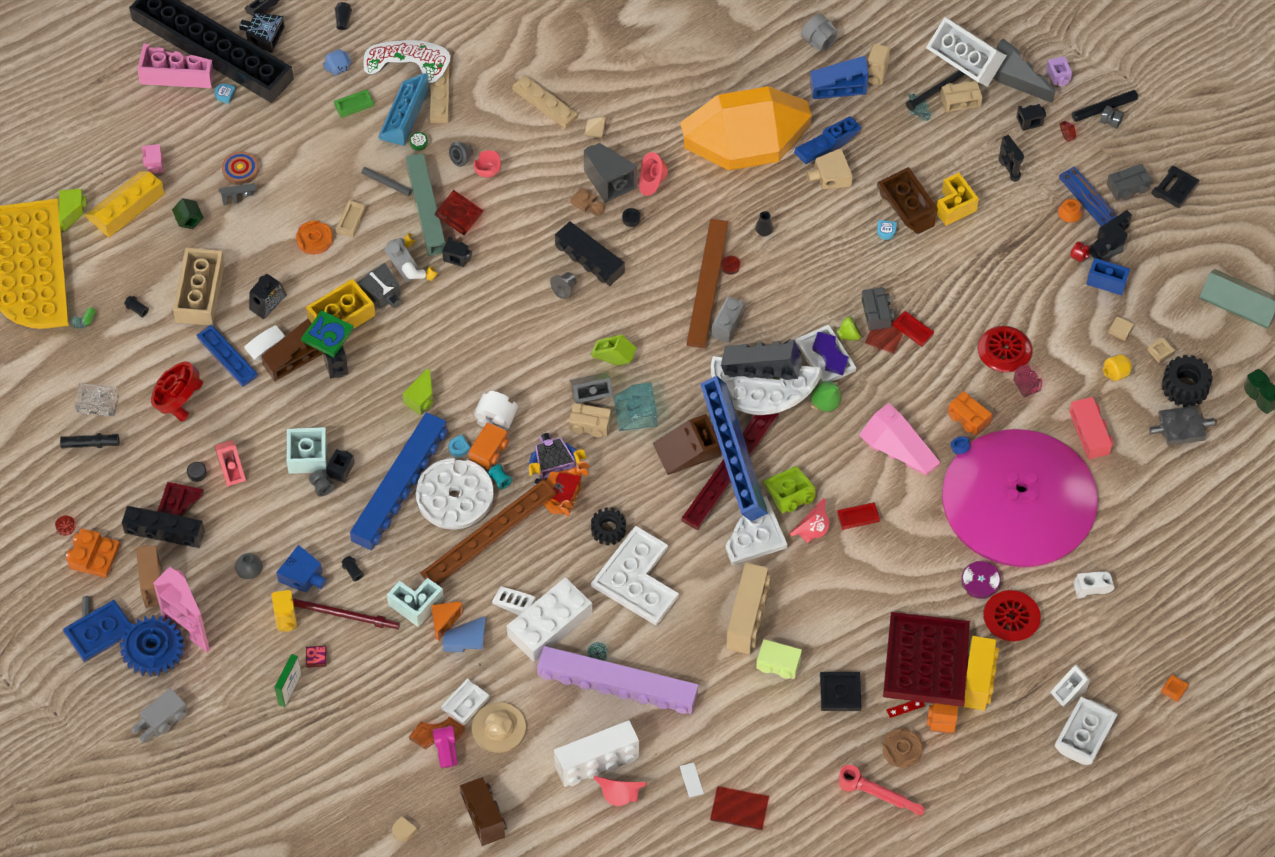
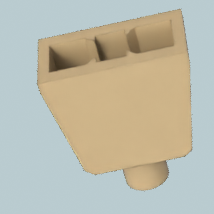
[806,148,852,189]

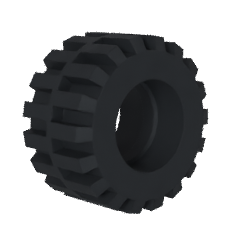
[1162,355,1213,407]

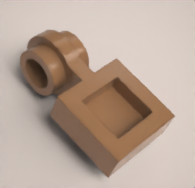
[570,187,605,216]

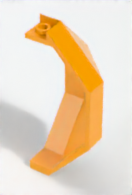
[680,86,812,171]

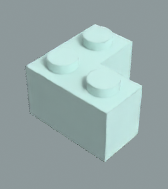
[387,578,444,627]

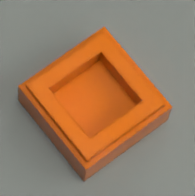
[1161,675,1189,702]

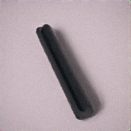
[1071,90,1138,122]

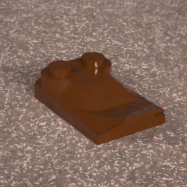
[877,167,938,234]

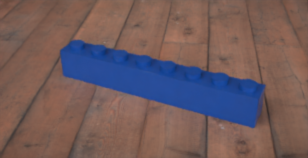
[700,376,768,521]
[350,412,448,551]

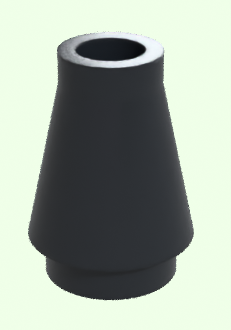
[334,2,352,30]
[755,211,774,236]

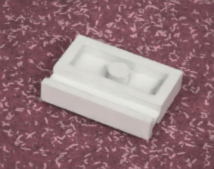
[441,678,490,726]

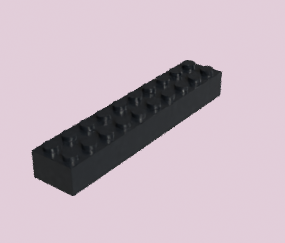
[129,0,294,103]

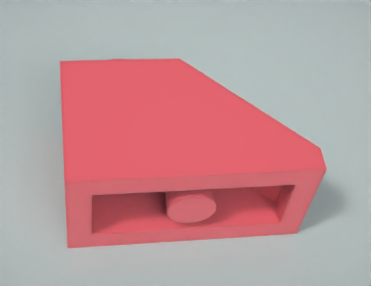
[214,440,246,487]

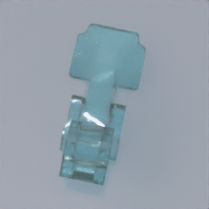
[909,94,930,121]

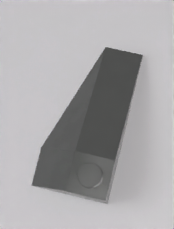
[993,39,1056,103]

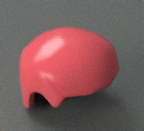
[474,150,501,178]

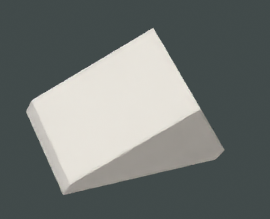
[1050,665,1090,707]

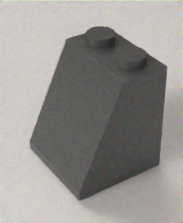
[584,143,637,203]

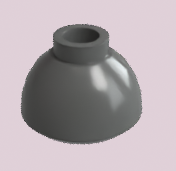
[449,141,474,167]
[235,553,263,579]

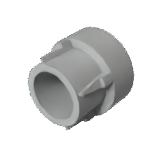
[801,13,838,51]

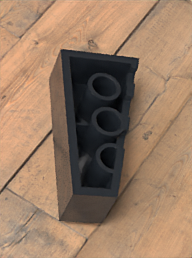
[721,340,802,380]

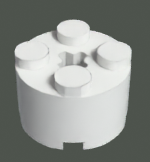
[474,391,518,430]

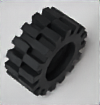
[591,507,626,546]

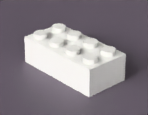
[926,17,1007,87]
[507,578,592,662]
[554,720,639,787]

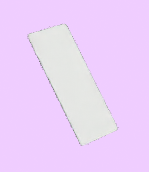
[680,763,704,797]

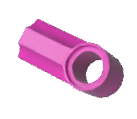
[433,726,458,768]

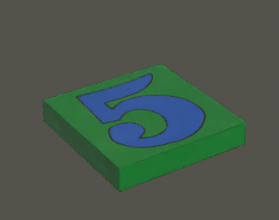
[301,310,354,357]

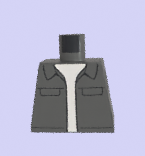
[356,263,401,308]

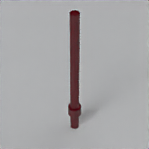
[293,598,400,630]

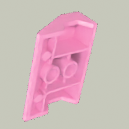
[153,566,210,653]

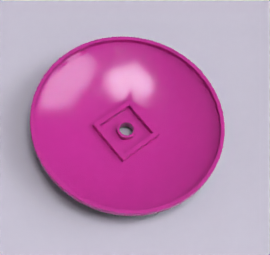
[942,429,1098,567]

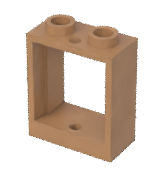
[136,545,162,608]

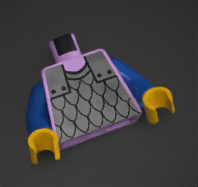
[528,433,587,480]

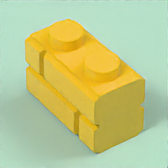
[271,590,297,632]

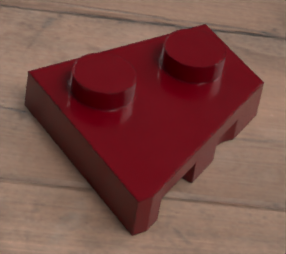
[157,482,204,516]

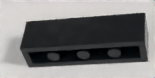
[555,221,625,286]

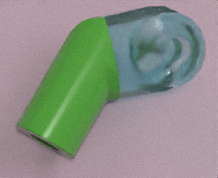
[70,307,96,329]

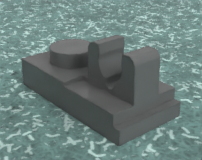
[218,183,257,205]

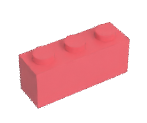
[1069,397,1113,460]

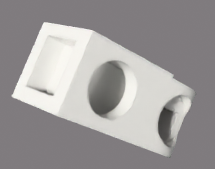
[1073,572,1114,599]

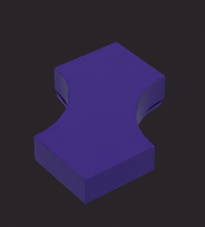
[812,332,849,375]

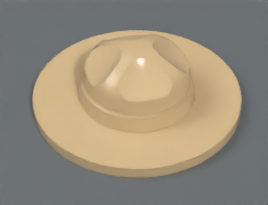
[472,702,526,753]

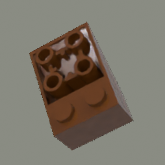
[653,414,721,475]

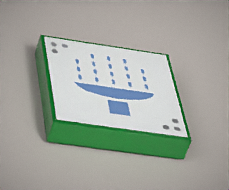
[275,654,302,707]

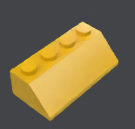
[84,171,165,238]

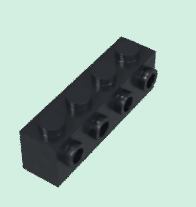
[121,506,205,548]

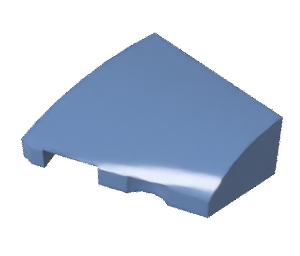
[443,617,486,652]

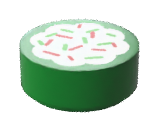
[409,132,428,151]

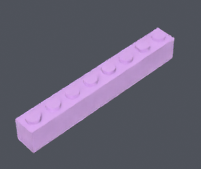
[537,646,698,714]

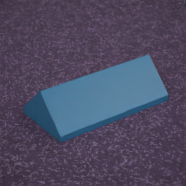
[378,73,429,146]

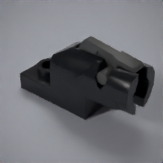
[1089,210,1132,261]

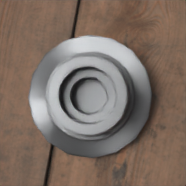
[550,272,577,299]

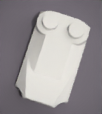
[1055,697,1118,765]

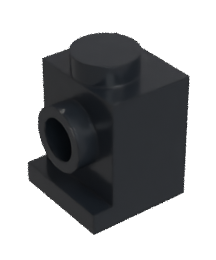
[1016,104,1046,131]
[442,237,472,267]
[326,449,355,483]

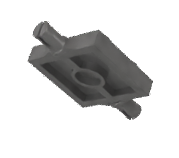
[1149,406,1215,446]

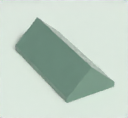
[1199,269,1275,329]

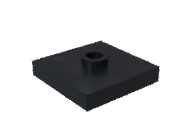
[820,672,862,711]

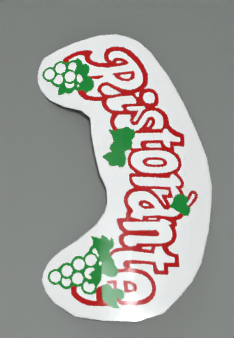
[364,40,451,83]

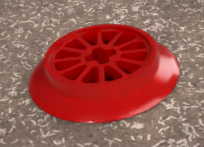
[977,326,1032,372]
[983,590,1041,641]

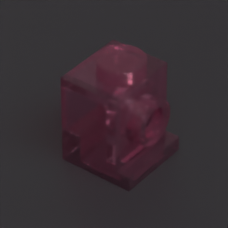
[1013,365,1043,398]

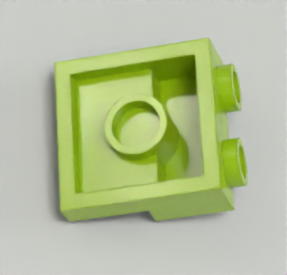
[763,466,817,514]

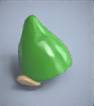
[809,381,842,412]

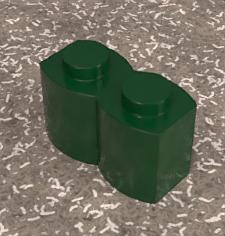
[1244,369,1275,414]

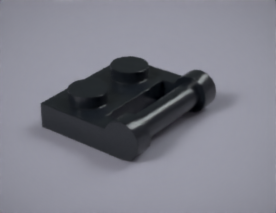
[998,134,1024,182]
[1151,166,1200,209]

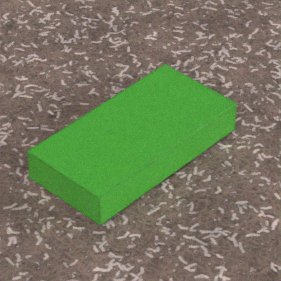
[334,89,374,118]

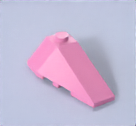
[859,403,940,475]

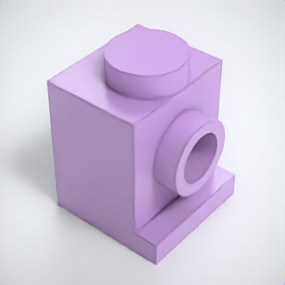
[1046,56,1072,86]

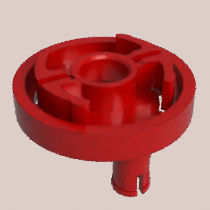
[151,361,203,422]

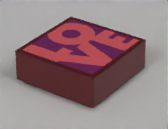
[306,646,327,668]

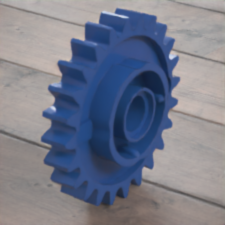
[120,615,185,677]

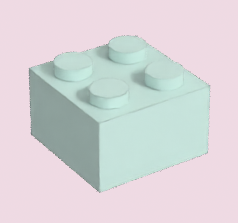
[287,427,327,474]

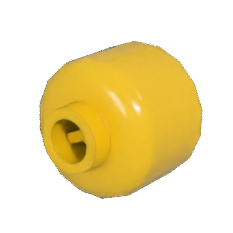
[1103,354,1132,381]

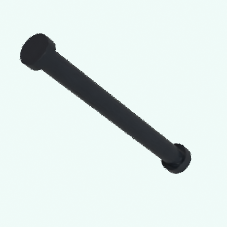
[906,70,965,111]

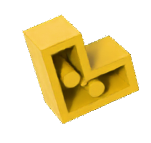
[937,172,979,226]

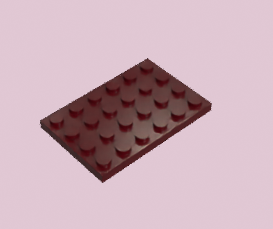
[883,612,970,707]

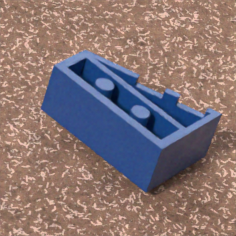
[810,56,868,99]

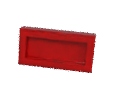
[893,311,934,347]
[837,502,880,530]

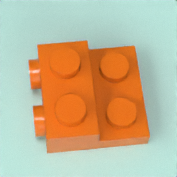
[66,528,120,578]

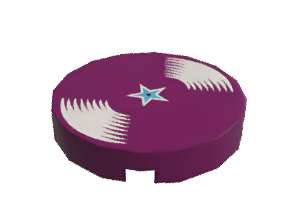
[961,561,1001,599]

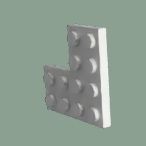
[591,526,679,626]

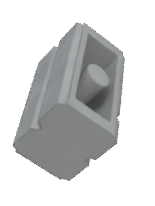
[712,297,744,343]

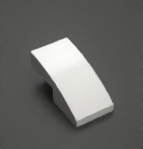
[244,325,285,362]

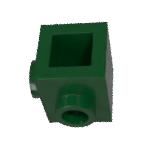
[172,198,204,229]

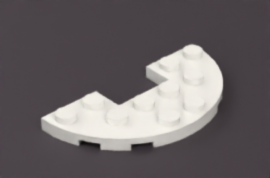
[711,356,822,415]

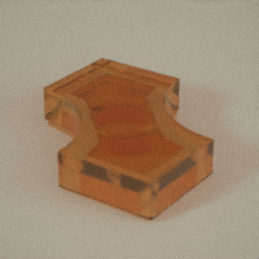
[409,717,466,750]

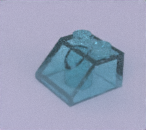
[614,382,657,431]

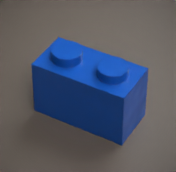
[1086,258,1130,296]

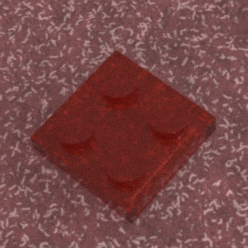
[434,189,484,236]

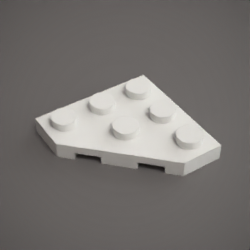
[725,496,787,566]

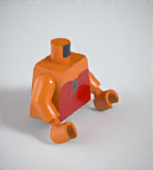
[533,461,590,516]

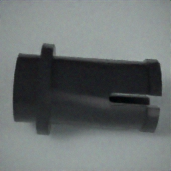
[124,296,149,318]
[341,556,364,582]

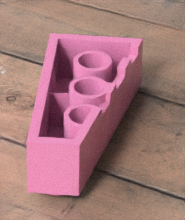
[138,43,214,88]

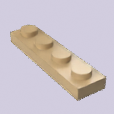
[430,64,450,123]
[512,75,578,129]

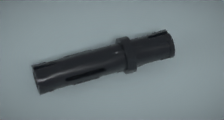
[60,433,120,449]

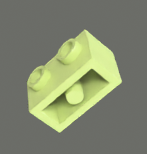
[756,639,802,679]

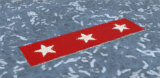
[886,701,925,718]

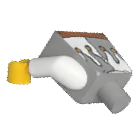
[384,233,438,283]

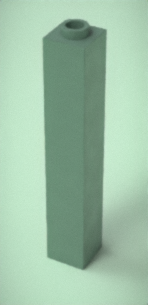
[406,153,445,256]

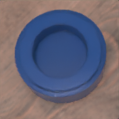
[951,436,971,454]

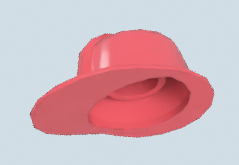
[639,152,668,196]

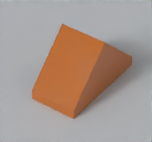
[431,602,463,641]

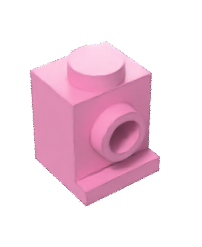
[142,144,163,174]

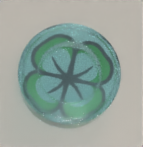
[587,642,607,661]

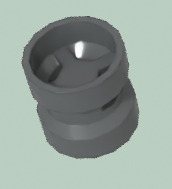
[1100,105,1124,129]
[309,469,334,497]

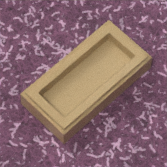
[336,200,366,238]

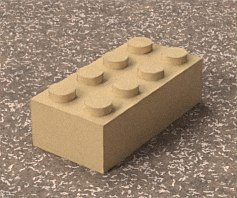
[173,248,225,326]
[726,563,771,655]

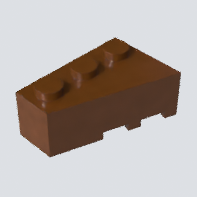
[261,319,323,382]
[460,777,507,846]

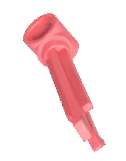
[838,765,925,815]

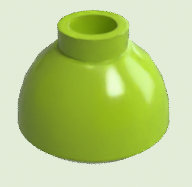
[837,316,861,341]

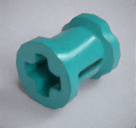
[488,464,513,490]

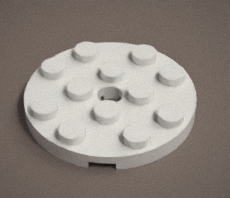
[416,458,493,530]

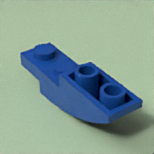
[794,116,862,164]

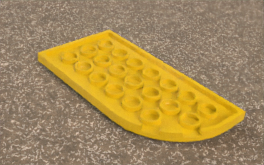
[0,198,69,329]

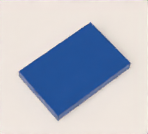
[63,600,131,662]

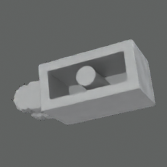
[132,688,188,743]

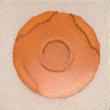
[296,220,333,255]

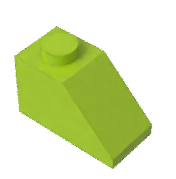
[59,189,87,231]
[590,335,637,366]
[402,368,433,415]

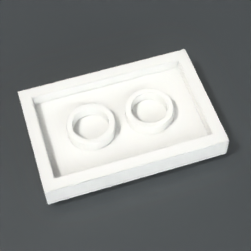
[795,325,856,383]

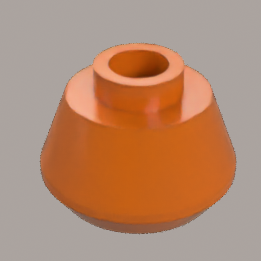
[1058,199,1083,223]

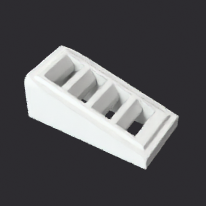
[492,586,536,615]

